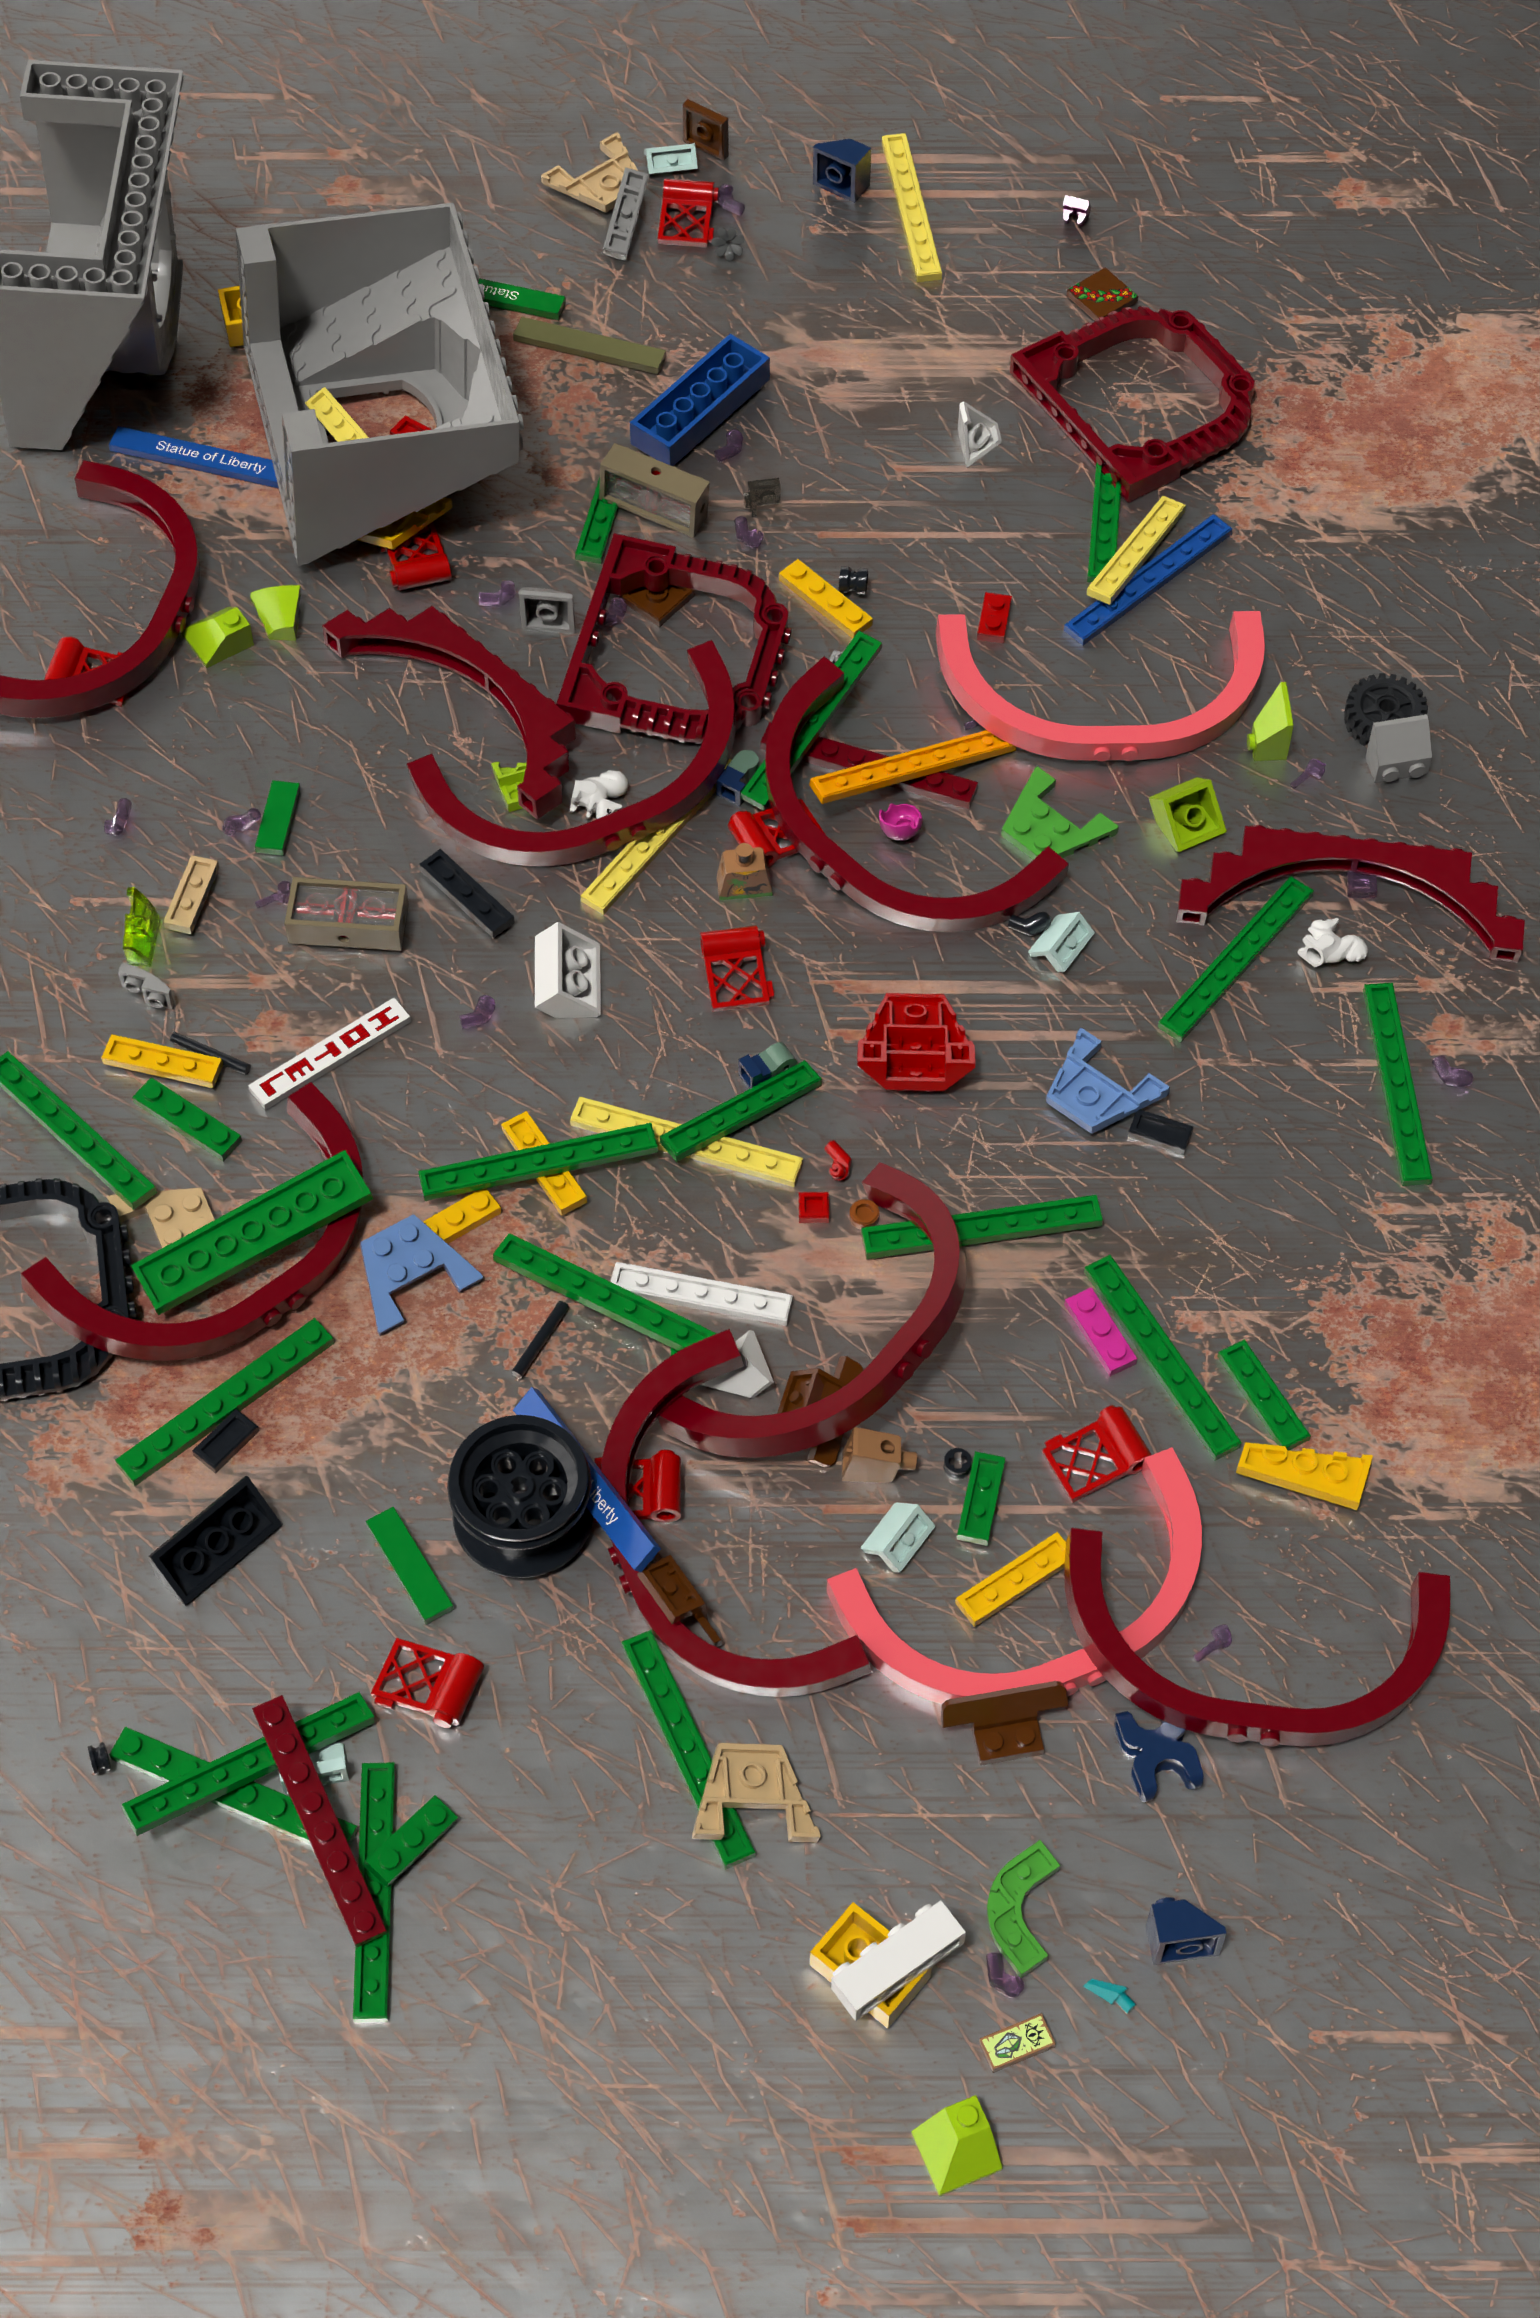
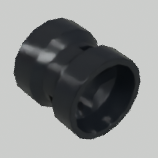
[838,566,868,595]

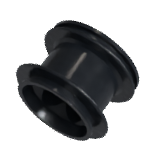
[447,1415,594,1578]

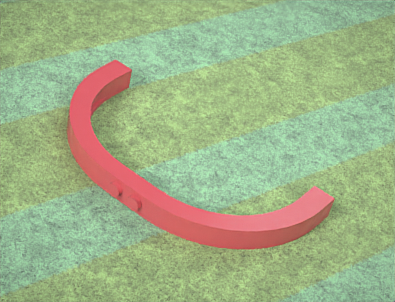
[936,611,1265,762]
[827,1447,1202,1704]

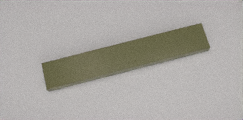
[513,317,666,374]

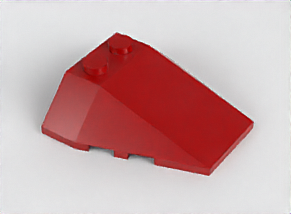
[857,993,975,1092]

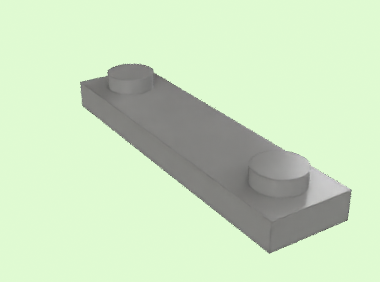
[602,167,649,261]

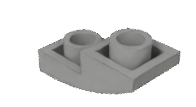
[118,963,174,1010]

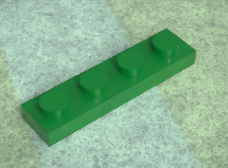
[132,1077,242,1162]

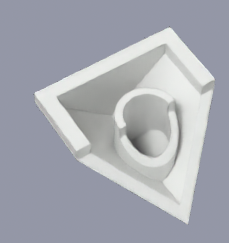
[958,401,1002,468]
[700,1330,774,1398]

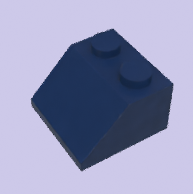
[813,138,871,203]
[1145,1897,1227,1965]

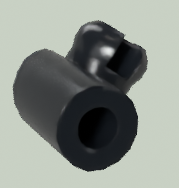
[1008,912,1051,936]

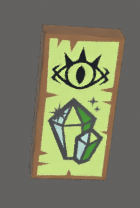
[979,2013,1056,2073]

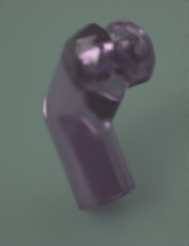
[734,516,764,548]
[478,581,516,607]
[986,1952,1024,1998]

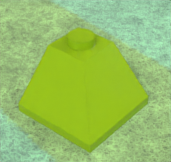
[181,607,254,668]
[1247,682,1294,761]
[911,2095,1003,2197]

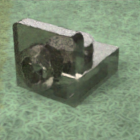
[743,478,781,518]

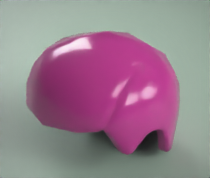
[879,803,923,841]

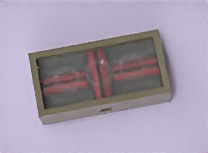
[599,443,710,538]
[284,877,409,951]

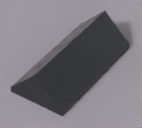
[148,1476,282,1606]

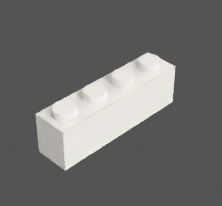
[831,1900,966,2022]

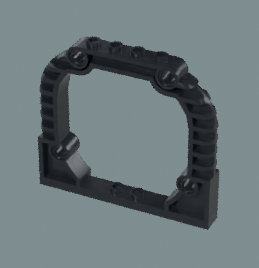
[0,1178,137,1402]

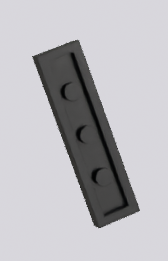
[419,849,515,938]

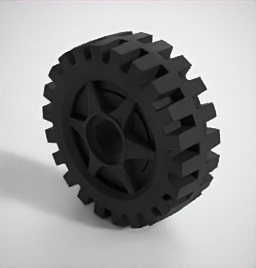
[1344,673,1428,746]

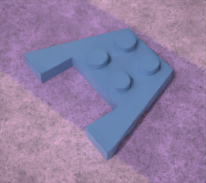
[1046,1028,1170,1134]
[360,1214,483,1336]

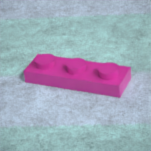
[1064,1287,1137,1376]

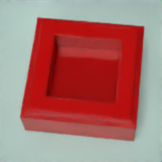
[799,1192,829,1223]

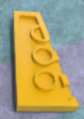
[1236,1442,1373,1510]

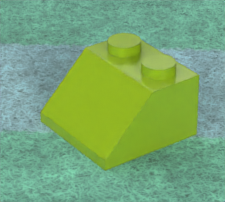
[1148,777,1227,852]

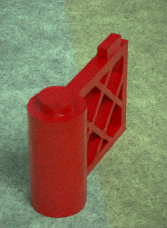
[657,179,719,248]
[380,522,452,591]
[44,637,127,707]
[728,798,826,867]
[700,925,774,1012]
[1042,1405,1152,1503]
[593,1450,681,1523]
[370,1638,484,1728]

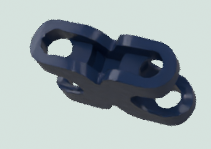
[1114,1711,1204,1802]

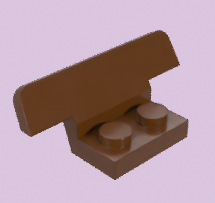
[777,1356,863,1468]
[637,1552,723,1647]
[941,1681,1068,1766]

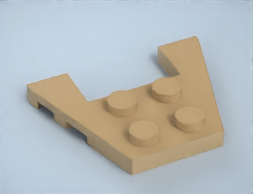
[541,132,638,213]
[107,1188,215,1295]
[692,1743,820,1843]

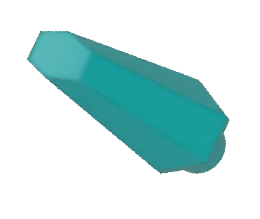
[1083,1979,1137,2014]

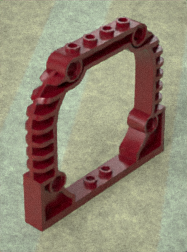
[1010,306,1255,503]
[556,533,792,744]

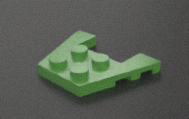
[1001,766,1119,860]

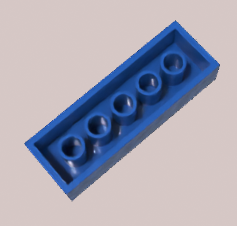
[630,334,770,466]

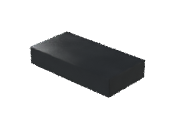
[1128,1109,1194,1155]
[192,1409,259,1474]

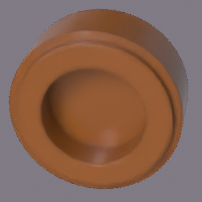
[849,1199,879,1230]

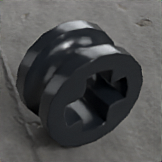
[943,1448,972,1480]
[88,1742,111,1775]

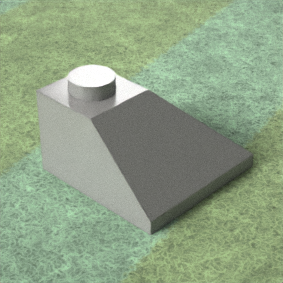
[518,587,576,634]

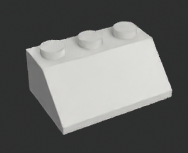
[535,922,601,1018]

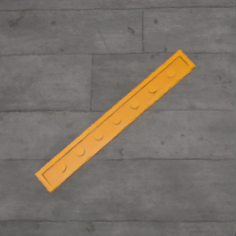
[809,730,1016,804]

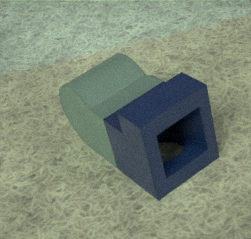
[716,750,759,806]
[738,1042,797,1089]

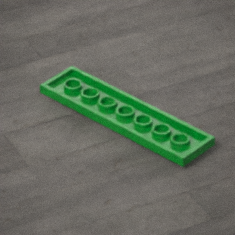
[131,1150,374,1316]

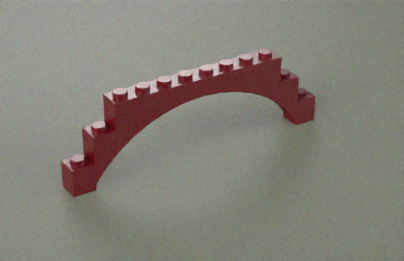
[322,606,576,820]
[1176,825,1525,963]

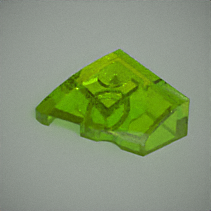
[123,887,161,967]

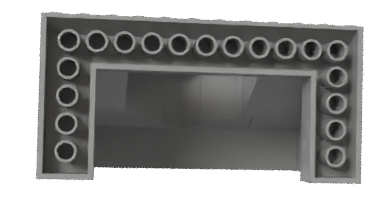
[0,60,184,450]
[235,203,524,567]

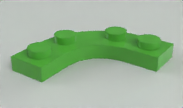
[987,1840,1060,1979]

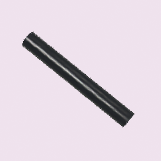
[170,1032,251,1075]
[511,1301,569,1379]

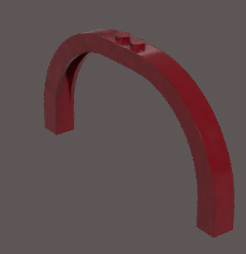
[0,460,200,718]
[406,640,736,866]
[765,656,1069,932]
[21,1082,363,1361]
[657,1162,967,1458]
[601,1329,872,1697]
[1064,1528,1450,1747]

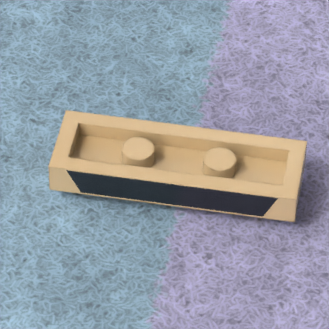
[163,855,219,934]

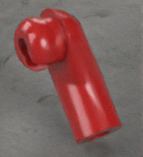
[824,1140,852,1181]

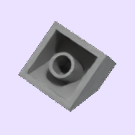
[1365,714,1432,783]

